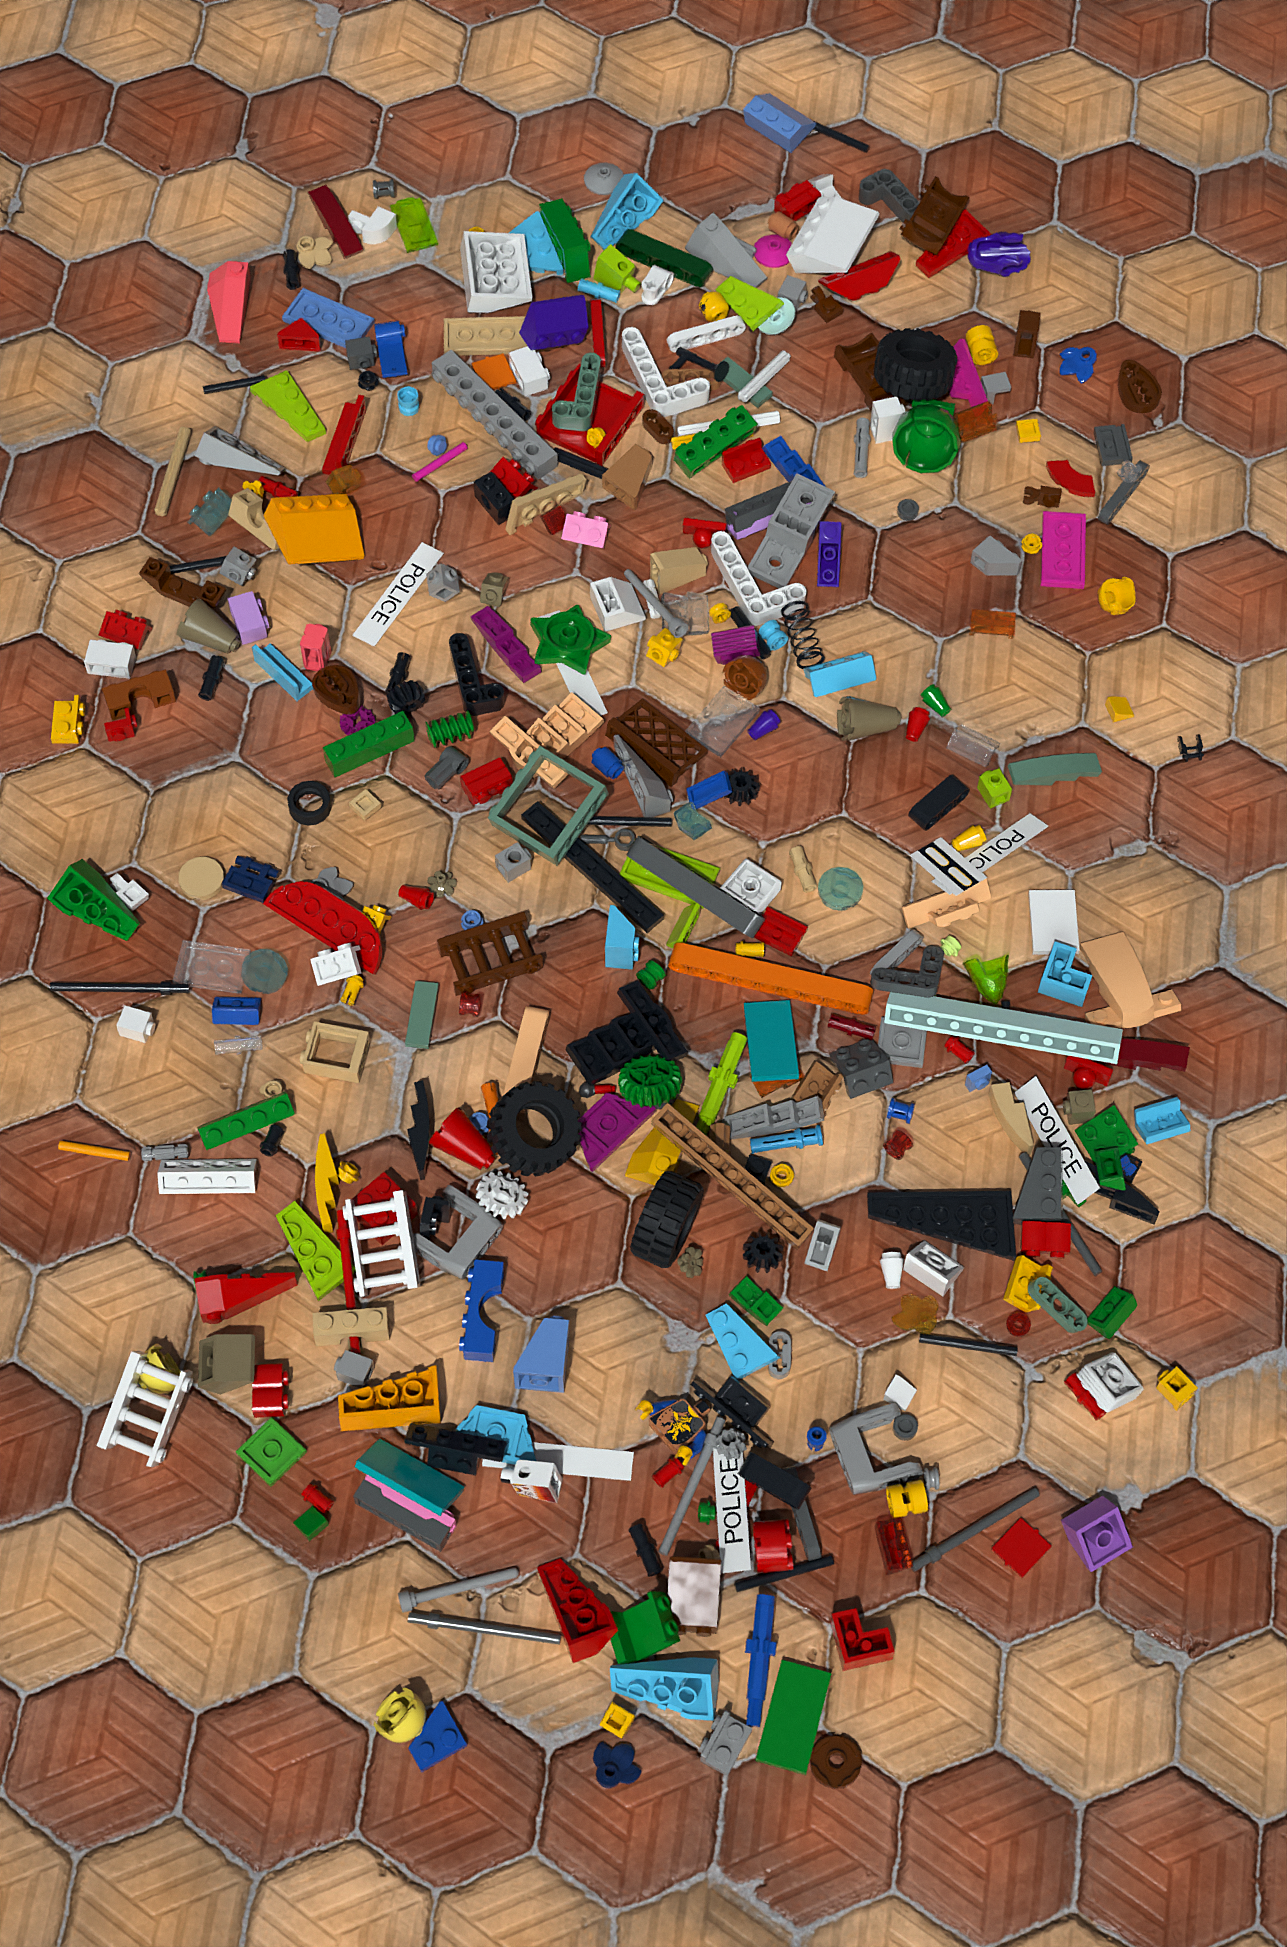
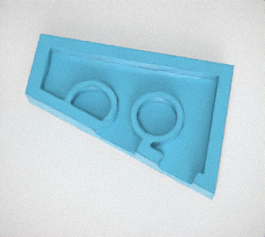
[706,1303,780,1381]

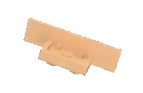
[902,878,991,929]

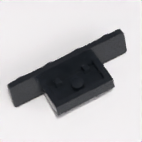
[690,1376,774,1448]
[405,1423,507,1476]

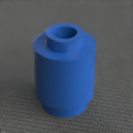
[591,747,624,779]

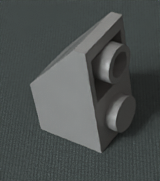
[970,536,1022,575]

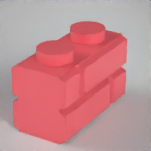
[300,624,331,672]

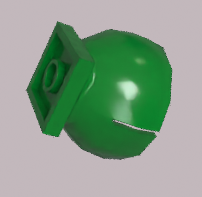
[892,400,961,473]

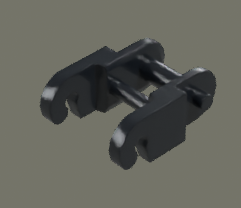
[1177,734,1204,762]

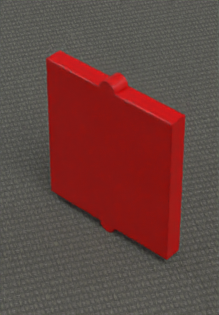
[991,1518,1052,1578]

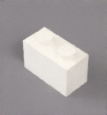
[509,346,550,396]
[870,397,905,444]
[84,640,136,679]

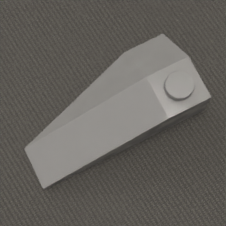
[685,212,767,288]
[194,426,285,475]

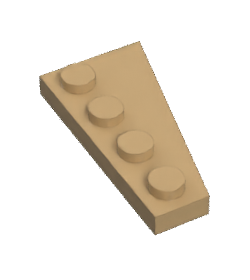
[505,473,586,535]

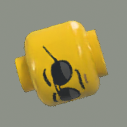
[699,291,729,322]

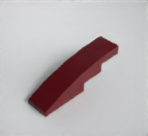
[308,185,363,259]
[1090,1038,1190,1072]

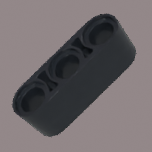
[908,774,970,831]
[737,1452,812,1510]

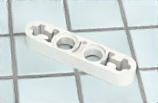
[667,316,746,352]

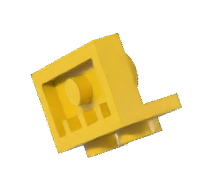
[51,695,85,744]

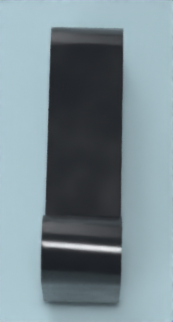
[449,633,505,716]

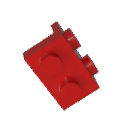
[490,457,538,499]

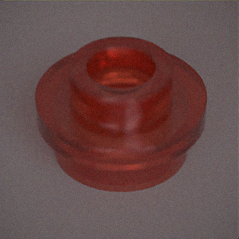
[1006,1313,1031,1337]

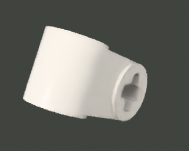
[641,265,674,305]

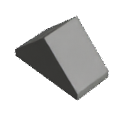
[804,1219,841,1271]

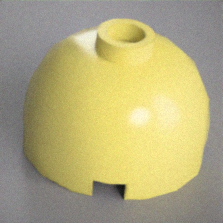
[138,1343,181,1394]
[374,1688,426,1743]

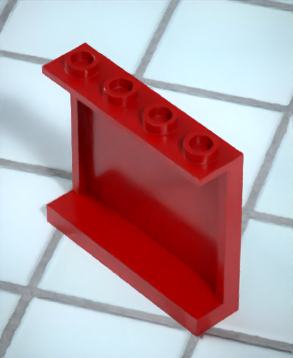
[535,364,644,466]

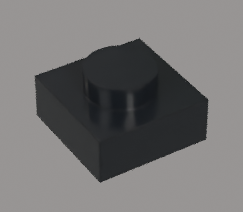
[744,1155,772,1185]

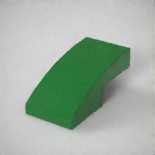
[728,1276,783,1326]

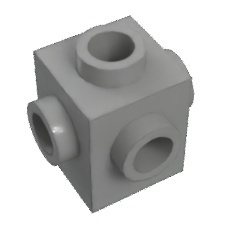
[219,547,257,586]
[426,563,460,602]

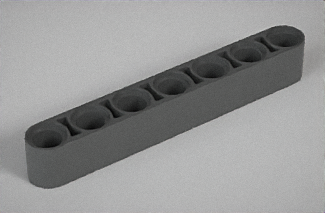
[626,835,765,938]

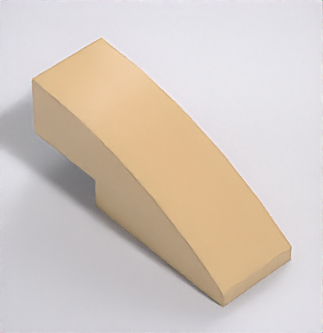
[989,1082,1034,1155]

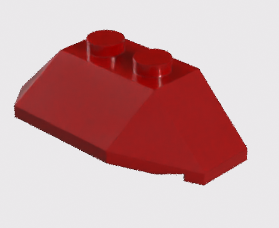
[818,251,901,300]

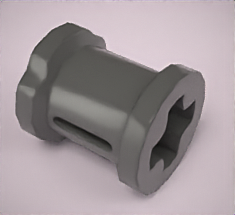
[373,179,395,199]

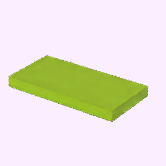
[619,845,720,909]

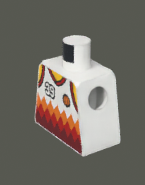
[501,1460,563,1503]

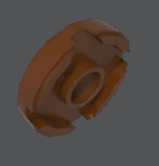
[810,1735,862,1789]

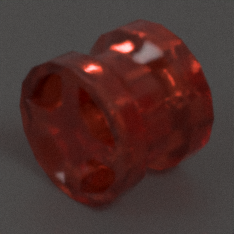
[459,992,481,1017]
[883,1130,913,1160]

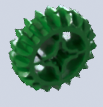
[618,1054,682,1108]

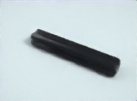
[553,447,609,479]
[730,606,771,660]

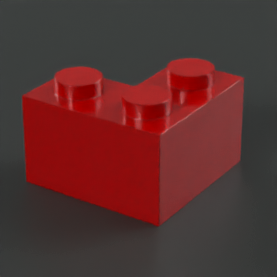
[830,1608,895,1671]

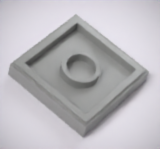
[878,1017,927,1068]

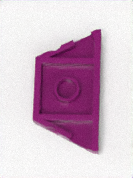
[578,1093,656,1172]

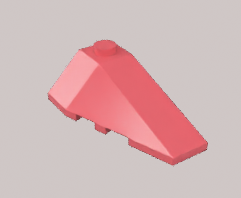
[207,261,251,343]

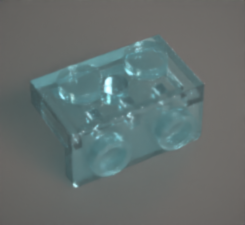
[187,487,232,537]

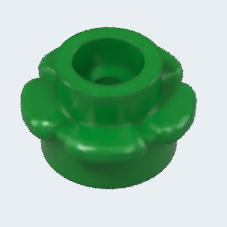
[698,1500,715,1525]

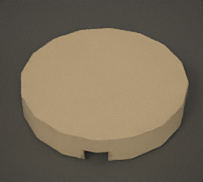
[179,857,224,900]

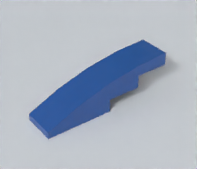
[762,435,825,503]

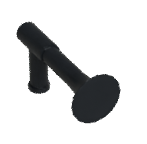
[669,347,729,382]

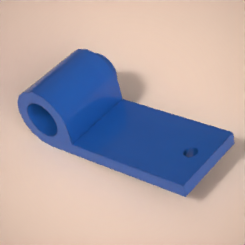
[374,321,407,378]

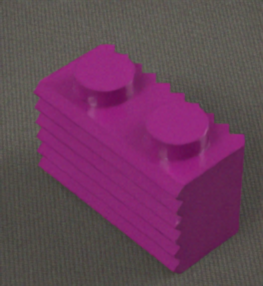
[711,625,760,665]

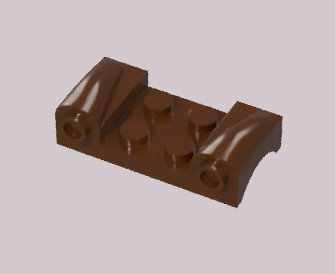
[899,176,970,255]
[834,333,911,412]

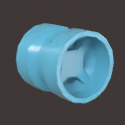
[397,386,419,416]
[759,620,788,651]

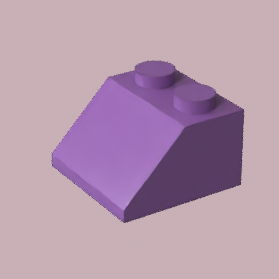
[1061,1495,1133,1572]

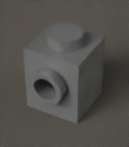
[345,337,377,370]

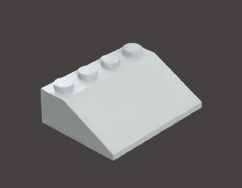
[786,197,879,273]
[460,231,532,313]

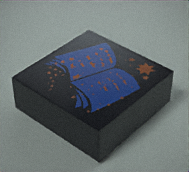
[1120,1153,1142,1184]

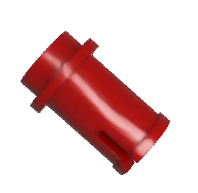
[944,1036,975,1064]
[652,1457,684,1488]
[301,1483,334,1514]

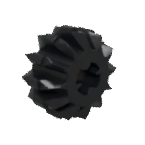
[386,680,426,714]
[724,767,760,807]
[743,1231,783,1273]

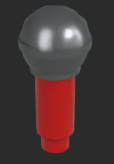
[579,1082,615,1098]

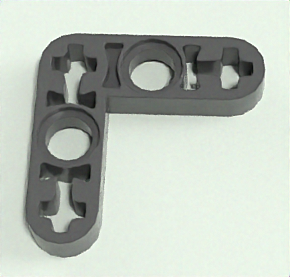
[870,946,944,998]

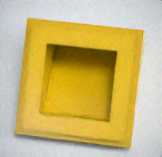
[1105,696,1134,723]

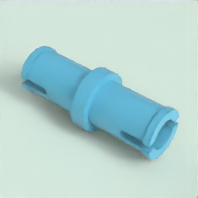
[578,278,621,303]

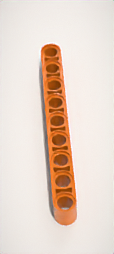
[668,942,874,1015]

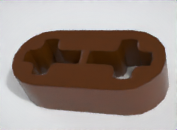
[642,409,674,444]

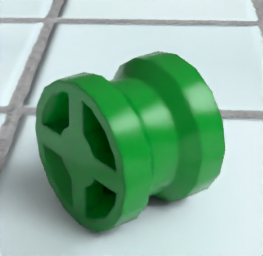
[636,960,666,990]

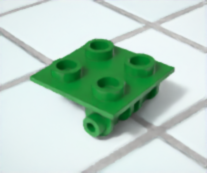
[1075,1105,1139,1166]

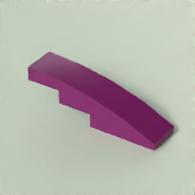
[470,606,541,683]

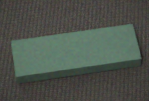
[720,356,773,408]
[405,981,439,1049]

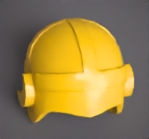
[1098,577,1136,615]

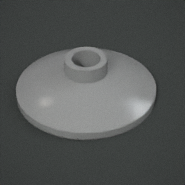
[584,163,624,195]

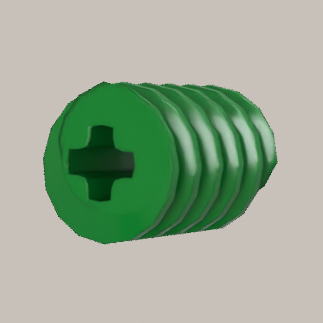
[425,710,474,748]

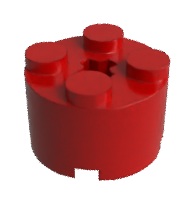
[753,1519,793,1573]

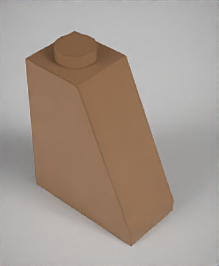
[602,444,652,510]

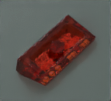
[874,1517,913,1575]

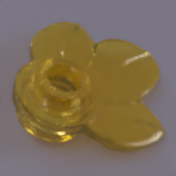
[891,1294,938,1334]

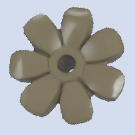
[427,871,456,898]
[677,1247,703,1278]

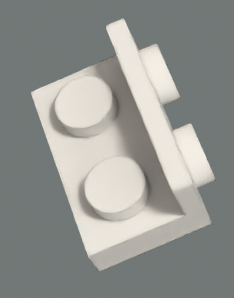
[310,943,361,986]

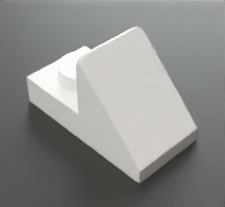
[808,174,842,199]

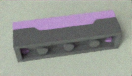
[725,481,811,540]

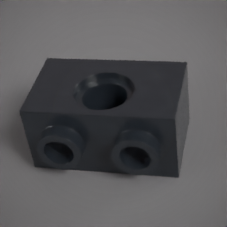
[474,471,514,525]

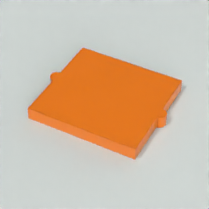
[471,353,516,390]

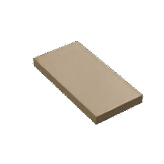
[444,316,527,356]

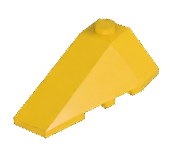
[625,1099,700,1185]

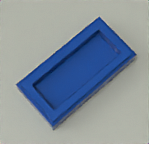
[686,770,732,810]

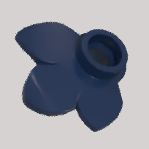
[593,1742,642,1788]

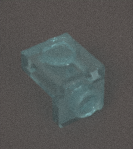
[674,801,712,840]

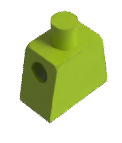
[593,244,641,294]

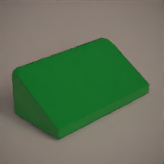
[1094,1147,1126,1190]
[1087,1286,1137,1339]

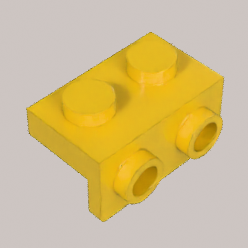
[1003,1255,1053,1313]

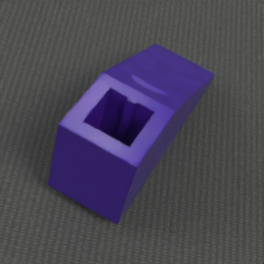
[817,521,841,587]

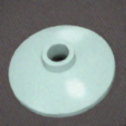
[758,297,795,335]

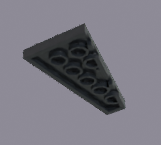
[867,1191,1016,1261]

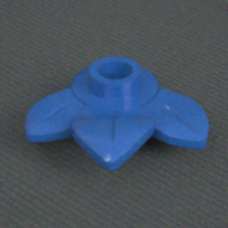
[1060,347,1097,384]

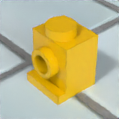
[1156,1367,1198,1411]

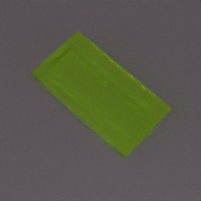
[390,197,438,253]

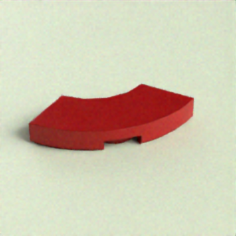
[1046,460,1095,497]

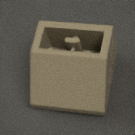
[198,1334,255,1395]

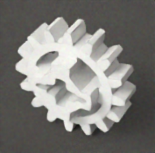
[476,1171,528,1219]

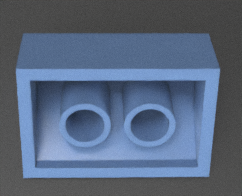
[743,93,816,153]

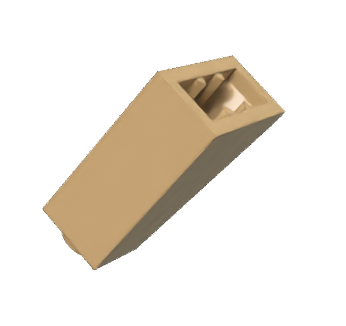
[650,547,708,594]

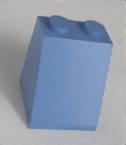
[513,1316,570,1393]

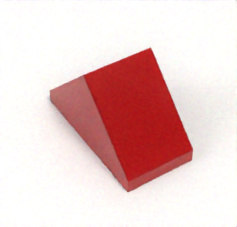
[277,318,321,352]

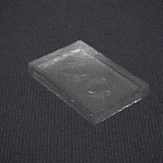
[685,686,760,757]
[173,940,251,994]

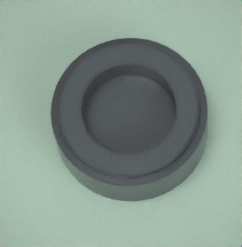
[897,499,919,521]
[893,1414,918,1441]

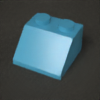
[605,905,639,970]

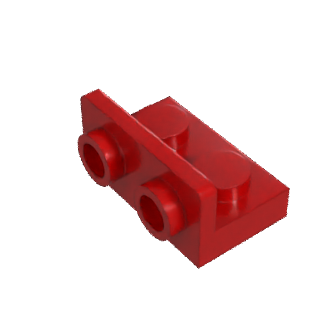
[722,438,771,483]
[98,609,153,650]

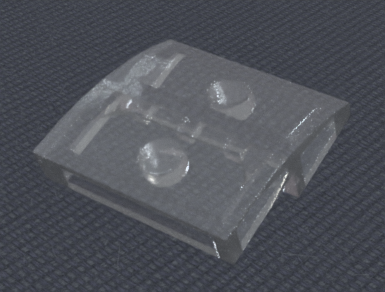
[661,591,709,635]

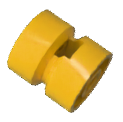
[965,325,998,365]
[886,1479,928,1519]

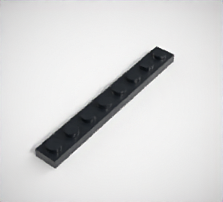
[521,801,664,933]

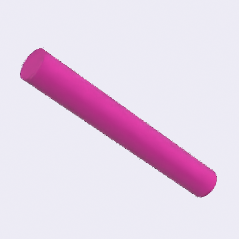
[412,442,468,482]

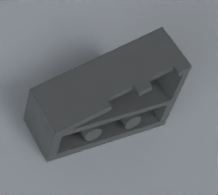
[1012,1147,1063,1225]

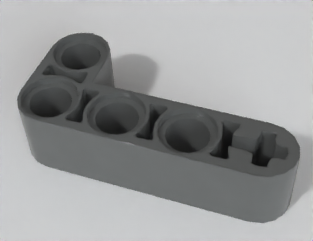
[858,169,920,223]

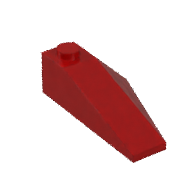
[194,1272,298,1324]
[537,1558,618,1663]

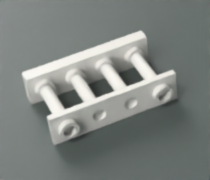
[343,1190,421,1297]
[97,1350,193,1467]

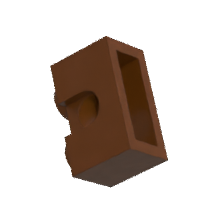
[1013,310,1041,359]

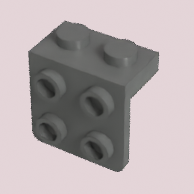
[830,1039,893,1099]

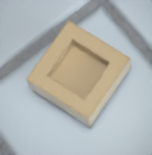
[349,789,381,821]

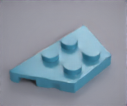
[509,211,563,275]
[456,1405,537,1465]

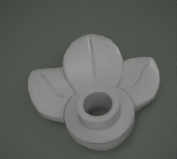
[310,867,353,900]

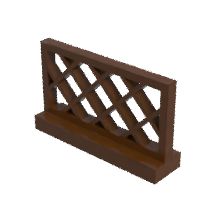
[605,699,708,787]

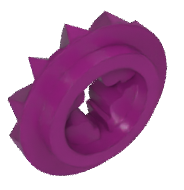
[340,705,375,735]

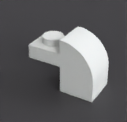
[348,207,397,244]

